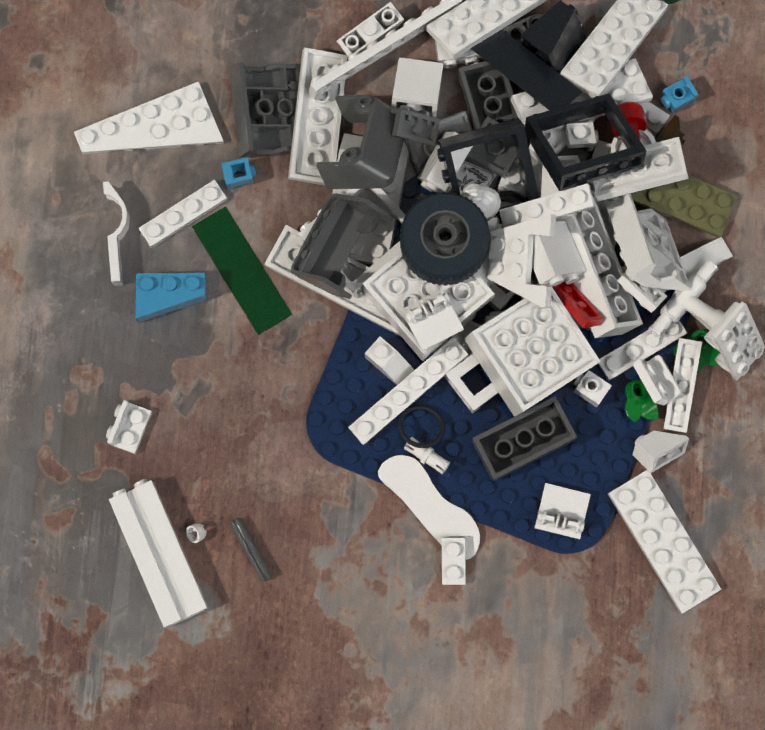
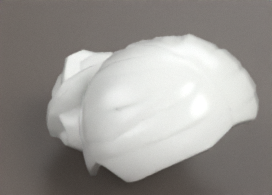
[461,183,501,220]

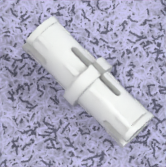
[404,437,451,475]

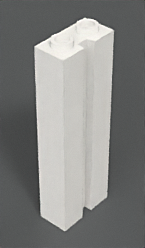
[109,479,209,628]

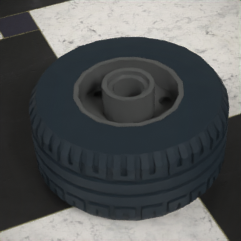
[400,192,490,286]

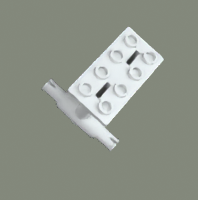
[648,260,765,381]

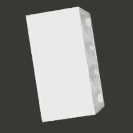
[362,236,495,361]
[464,284,601,417]

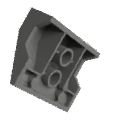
[230,62,301,158]

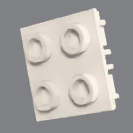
[401,289,464,351]
[535,483,591,539]

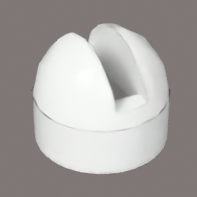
[186,523,207,543]

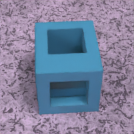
[661,76,699,114]
[221,157,257,190]

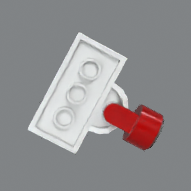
[593,102,689,201]

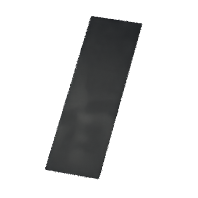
[470,30,583,110]

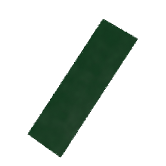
[192,207,292,335]

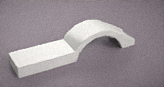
[103,181,130,286]

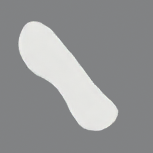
[378,455,480,560]

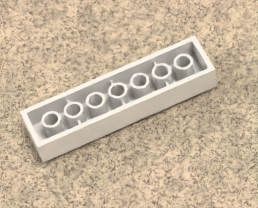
[533,155,643,338]

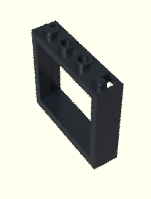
[525,93,647,191]
[437,118,539,221]

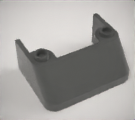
[316,95,404,189]
[291,193,394,299]

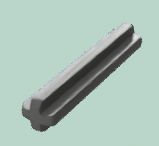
[230,518,272,582]

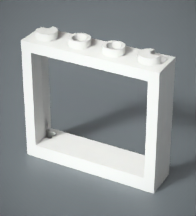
[298,188,405,298]

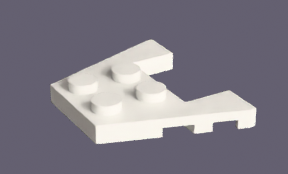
[487,214,556,308]

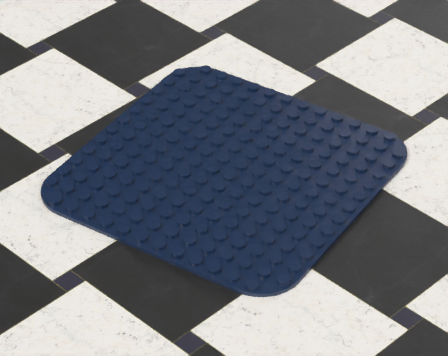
[306,175,690,554]

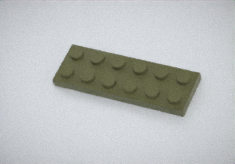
[608,145,736,238]

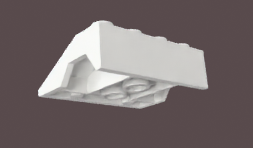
[607,193,691,291]

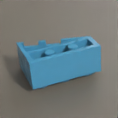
[136,273,207,323]

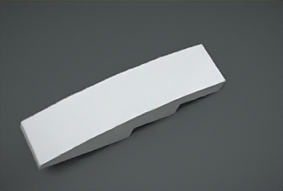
[659,237,733,293]

